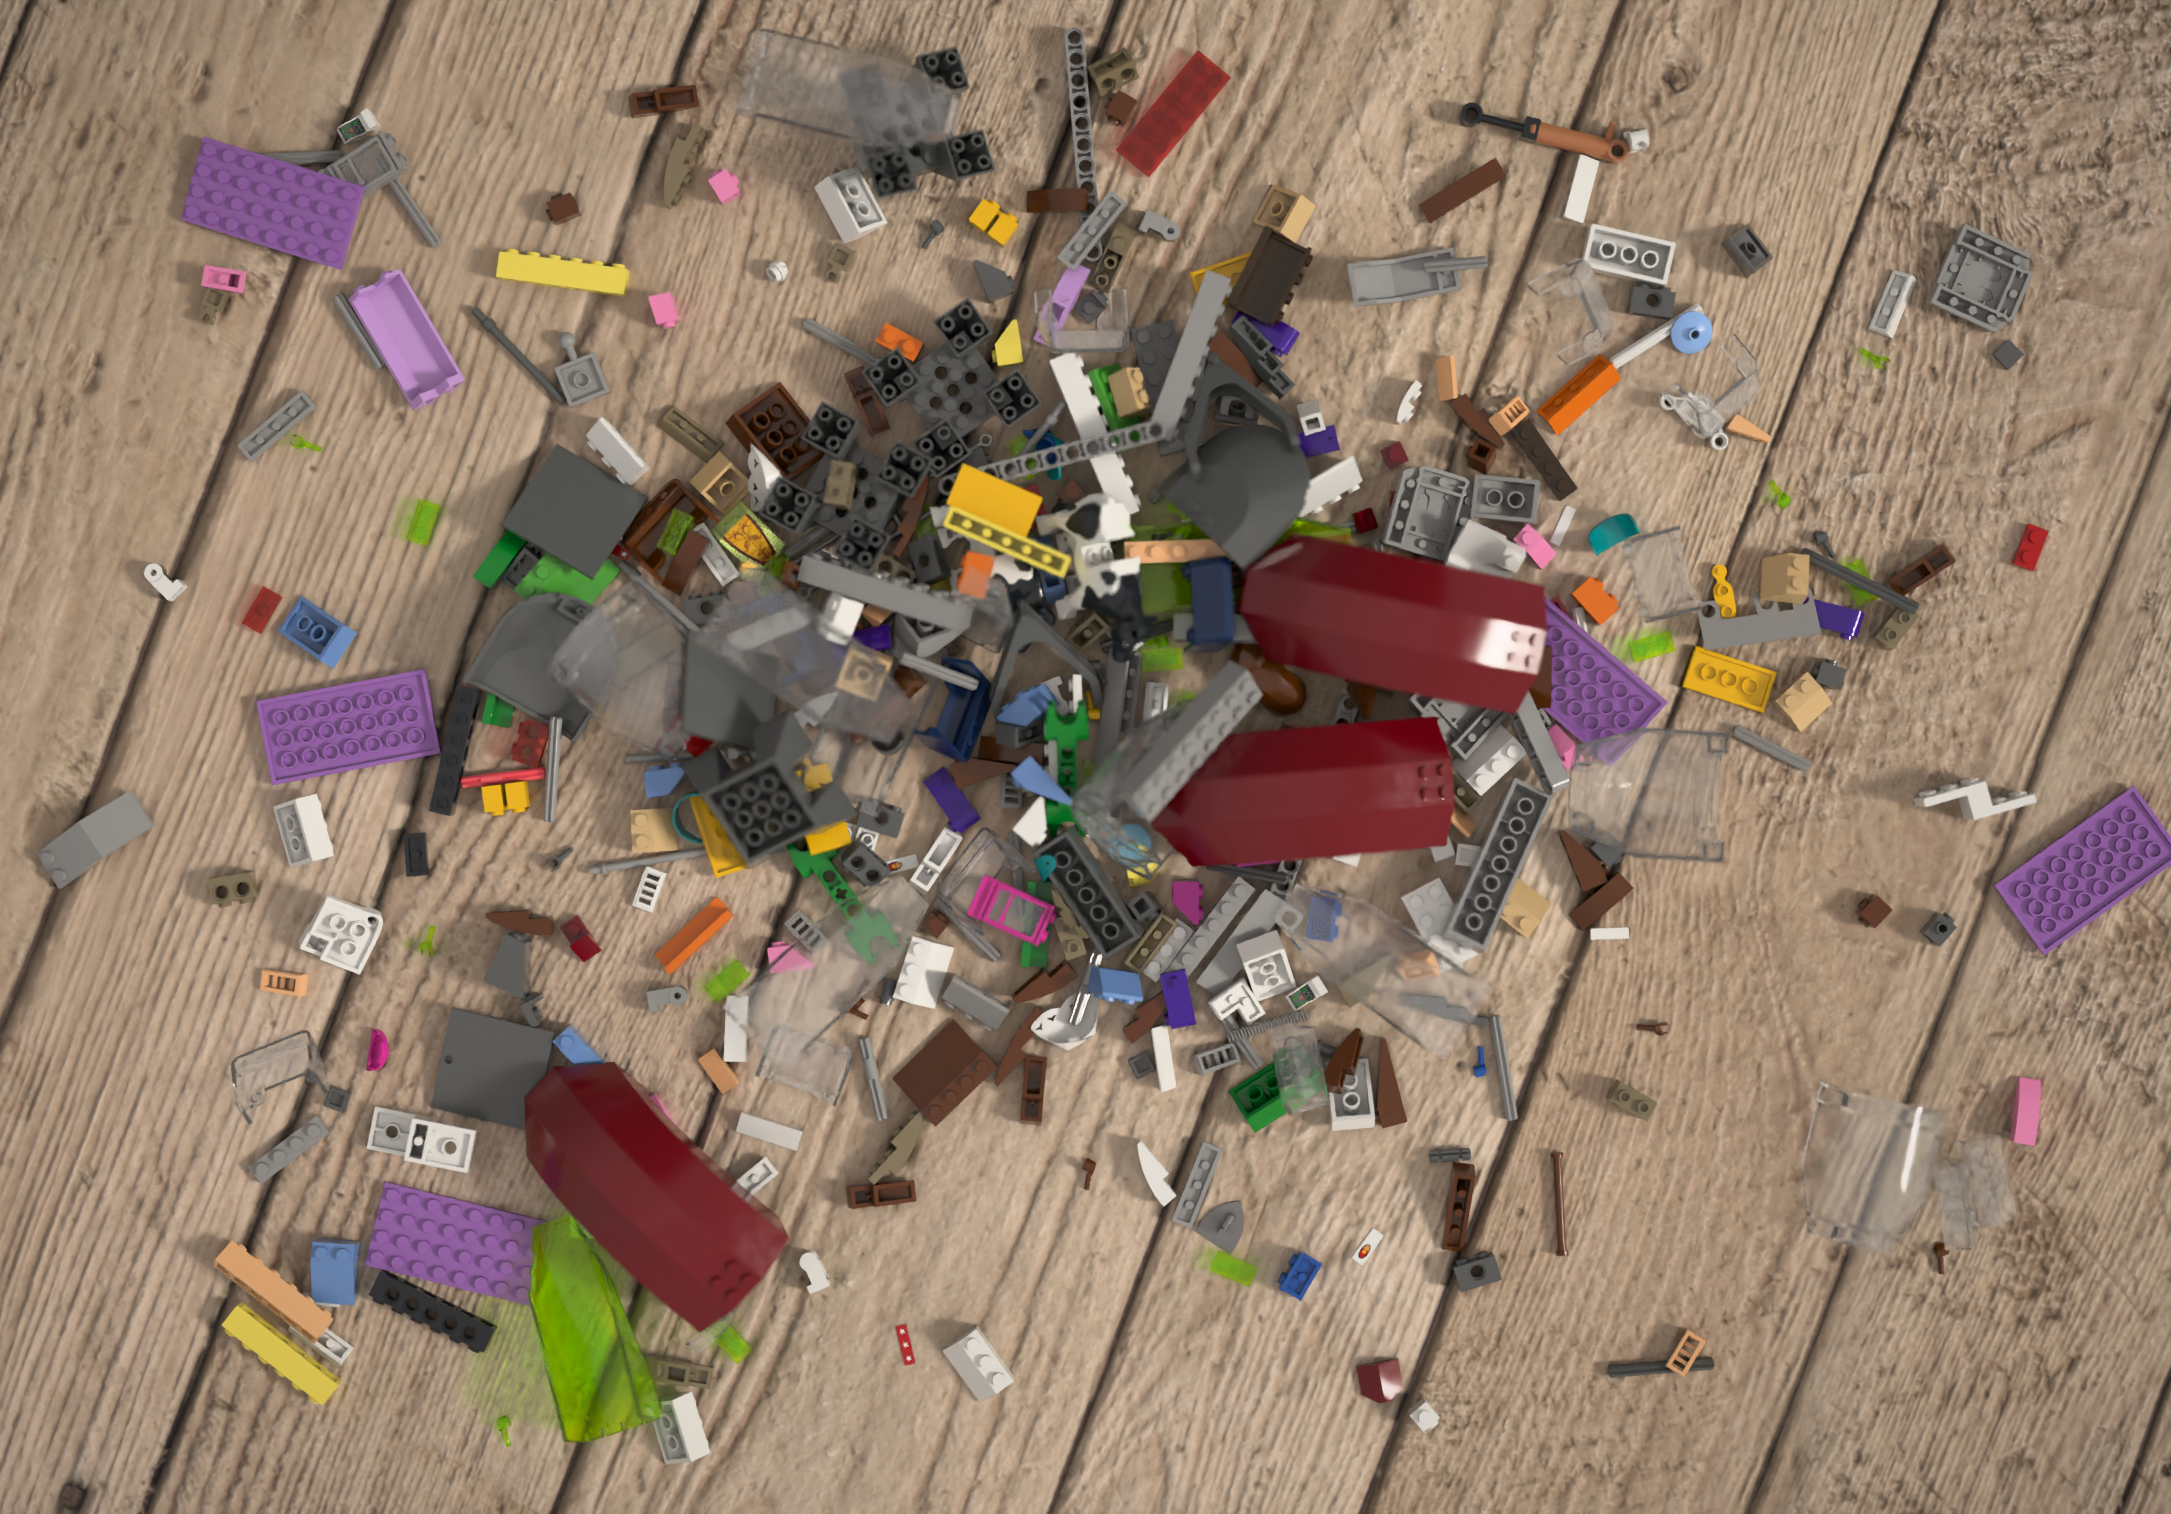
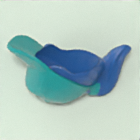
[1023,428,1070,480]

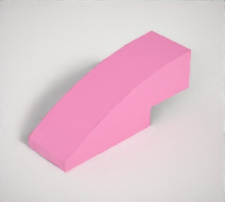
[2010,1077,2041,1146]

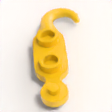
[1711,564,1736,619]

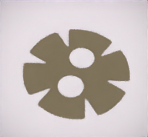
[1051,884,1089,939]

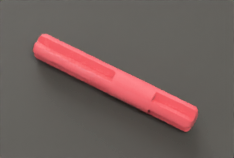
[461,767,546,788]

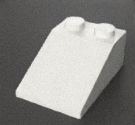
[816,590,864,644]
[1236,930,1297,1002]
[1325,1058,1375,1131]

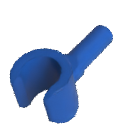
[1473,1047,1486,1078]

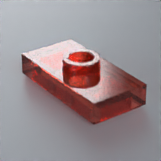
[242,586,283,634]

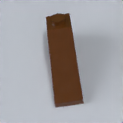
[1375,1037,1407,1128]
[1442,1162,1476,1252]

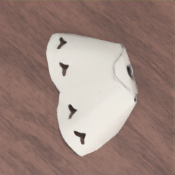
[748,444,783,512]
[1031,992,1098,1050]

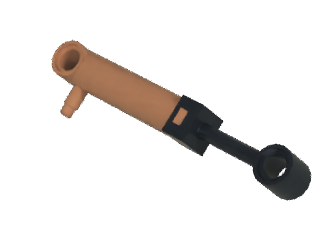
[1459,102,1629,164]

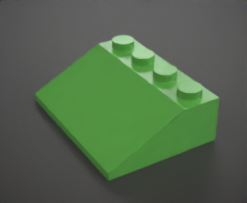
[514,553,621,604]

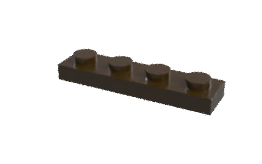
[1510,419,1578,501]

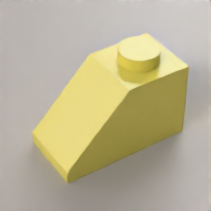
[991,319,1024,368]

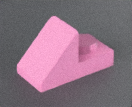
[201,265,246,293]
[1547,724,1583,770]

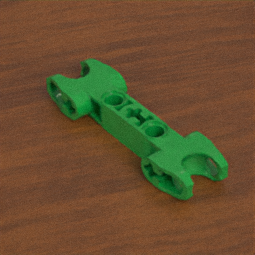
[1045,700,1089,837]
[786,842,899,964]

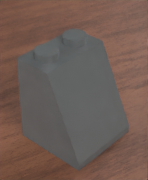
[483,931,532,999]

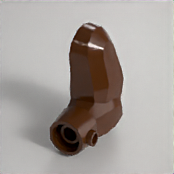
[1228,643,1307,718]

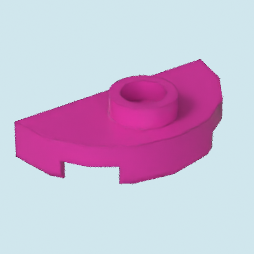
[366,1029,389,1071]

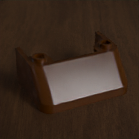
[619,479,720,583]

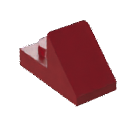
[560,915,602,962]

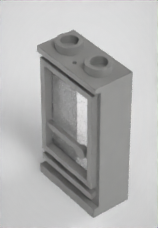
[318,131,409,200]

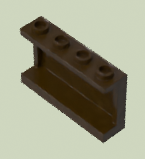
[1227,226,1313,328]

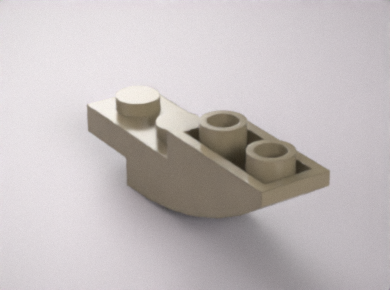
[664,123,705,209]
[868,1110,924,1185]
[627,1351,714,1389]

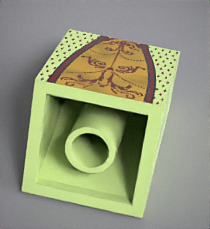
[711,500,785,574]

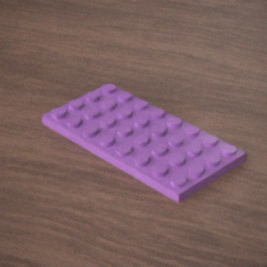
[181,137,365,270]
[1543,597,1668,766]
[256,669,442,785]
[1993,786,2171,955]
[365,1181,552,1306]

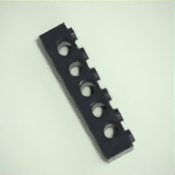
[429,685,482,816]
[368,1270,498,1353]

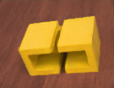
[968,199,1019,248]
[481,781,531,816]

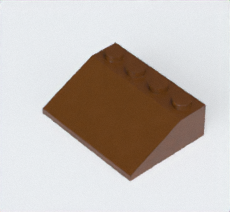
[725,382,824,482]
[845,664,927,742]
[892,1019,998,1127]

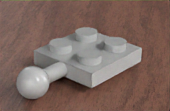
[554,332,611,408]

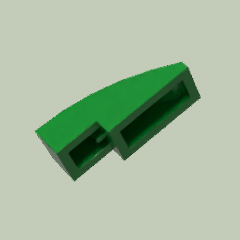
[472,530,527,589]

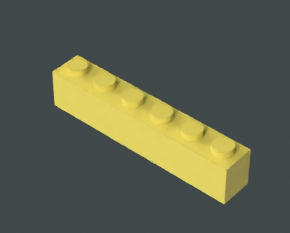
[496,249,630,297]
[943,505,1072,578]
[222,1302,342,1405]

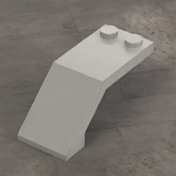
[1347,247,1461,307]
[36,790,155,889]

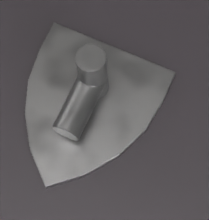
[1195,1201,1244,1254]

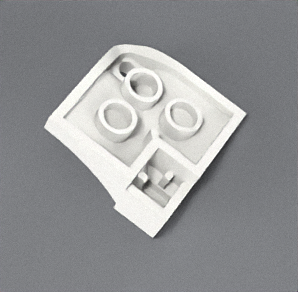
[1443,519,1526,579]
[299,894,383,975]

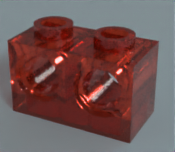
[510,719,549,768]

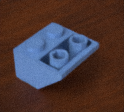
[996,683,1060,726]
[643,762,687,798]
[1087,966,1143,1005]

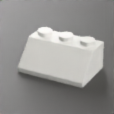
[814,166,888,244]
[586,417,650,485]
[1451,724,1527,796]
[273,794,334,868]
[1013,795,1047,846]
[893,935,954,1009]
[942,1325,1014,1402]
[647,1392,710,1464]

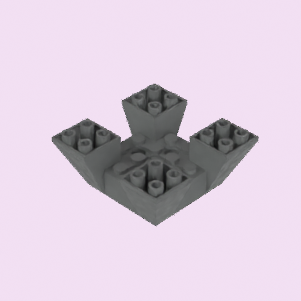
[838,47,996,200]
[862,297,1043,478]
[759,401,934,574]
[680,709,858,870]

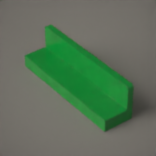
[482,692,515,728]
[1021,880,1053,968]

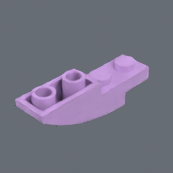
[1033,264,1091,348]

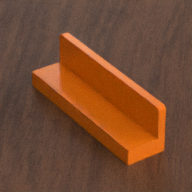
[1536,354,1621,435]
[655,897,734,975]

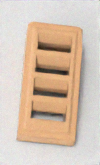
[1489,395,1530,436]
[1724,414,1772,443]
[260,969,308,997]
[1666,1329,1707,1377]

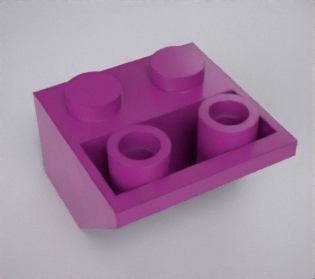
[1172,880,1203,925]

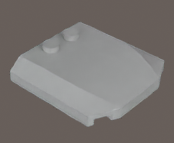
[1928,223,2031,334]
[1381,466,1475,562]
[1406,693,1508,760]

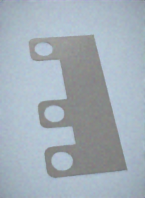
[1696,588,1822,650]
[1196,889,1304,996]

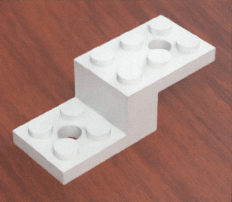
[1044,674,1082,783]
[1914,778,2036,820]
[367,1106,477,1173]

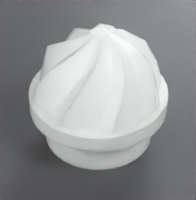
[766,261,788,283]

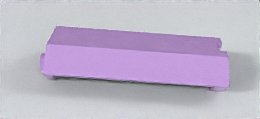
[348,269,465,411]

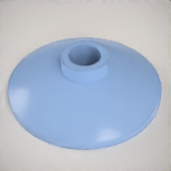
[1671,311,1712,354]

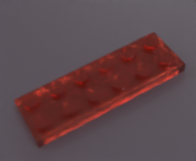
[1116,50,1231,178]

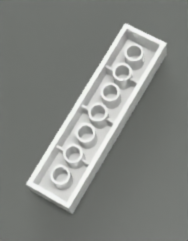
[1050,351,1142,517]

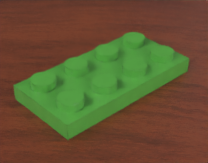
[1087,363,1143,453]

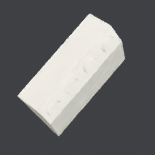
[1292,456,1362,527]

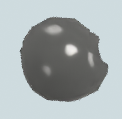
[872,723,904,756]

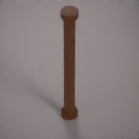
[1551,1152,1569,1256]

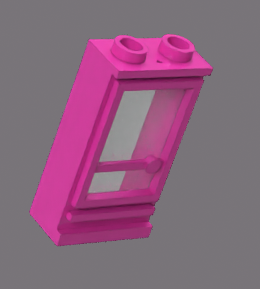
[967,874,1058,946]

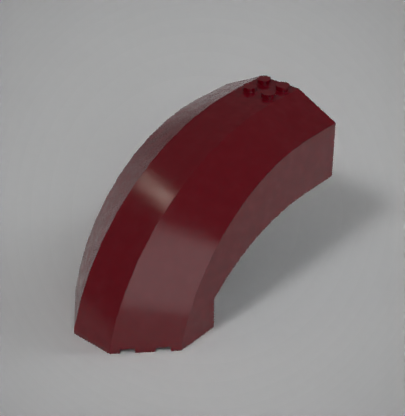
[1238,532,1547,714]
[1151,716,1455,866]
[524,1062,790,1333]

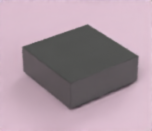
[1992,339,2024,370]
[1128,1050,1156,1079]
[323,1085,352,1113]

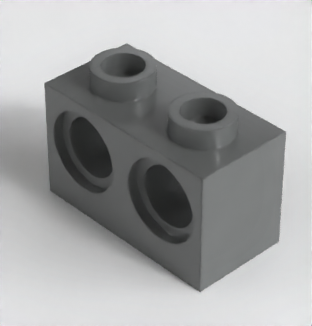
[840,838,891,890]

